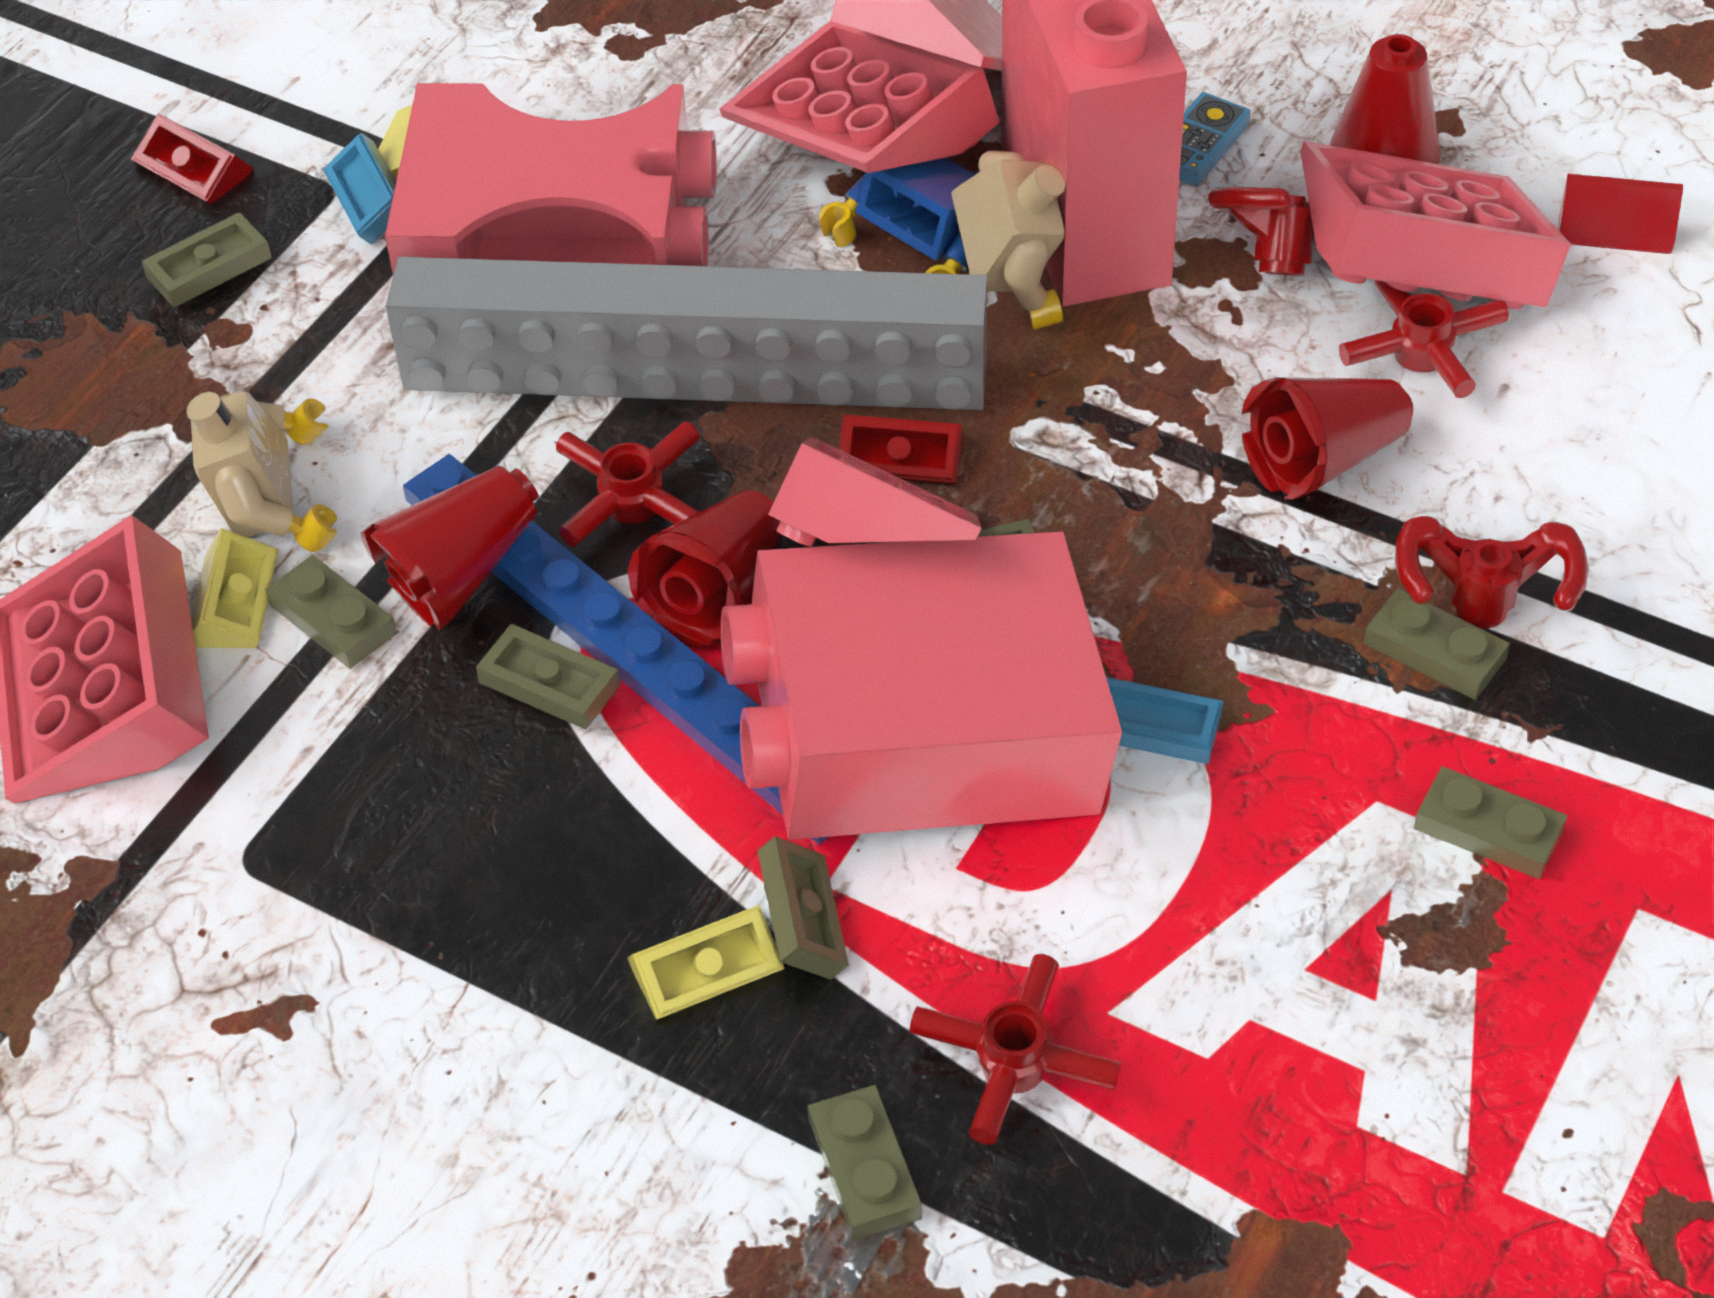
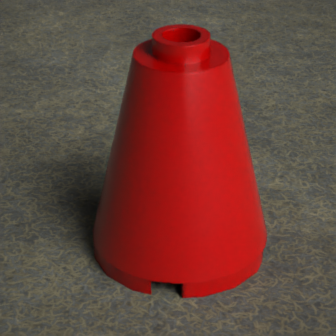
[1330,34,1441,164]
[1242,377,1413,499]
[360,466,539,630]
[627,490,782,647]

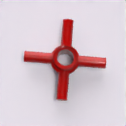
[1339,280,1509,398]
[556,421,700,547]
[909,954,1122,1145]

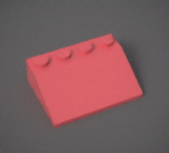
[830,0,1002,71]
[719,21,1000,173]
[1300,141,1571,309]
[768,436,982,547]
[0,515,209,804]

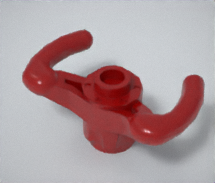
[1208,187,1314,276]
[1395,516,1589,629]

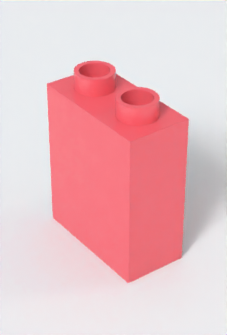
[1001,0,1187,307]
[721,531,1122,840]

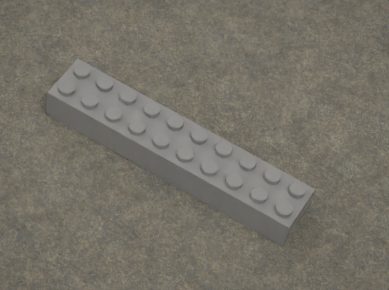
[386,257,987,410]

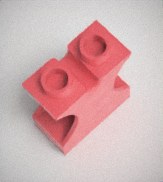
[385,83,717,275]

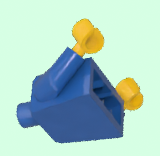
[819,157,980,274]

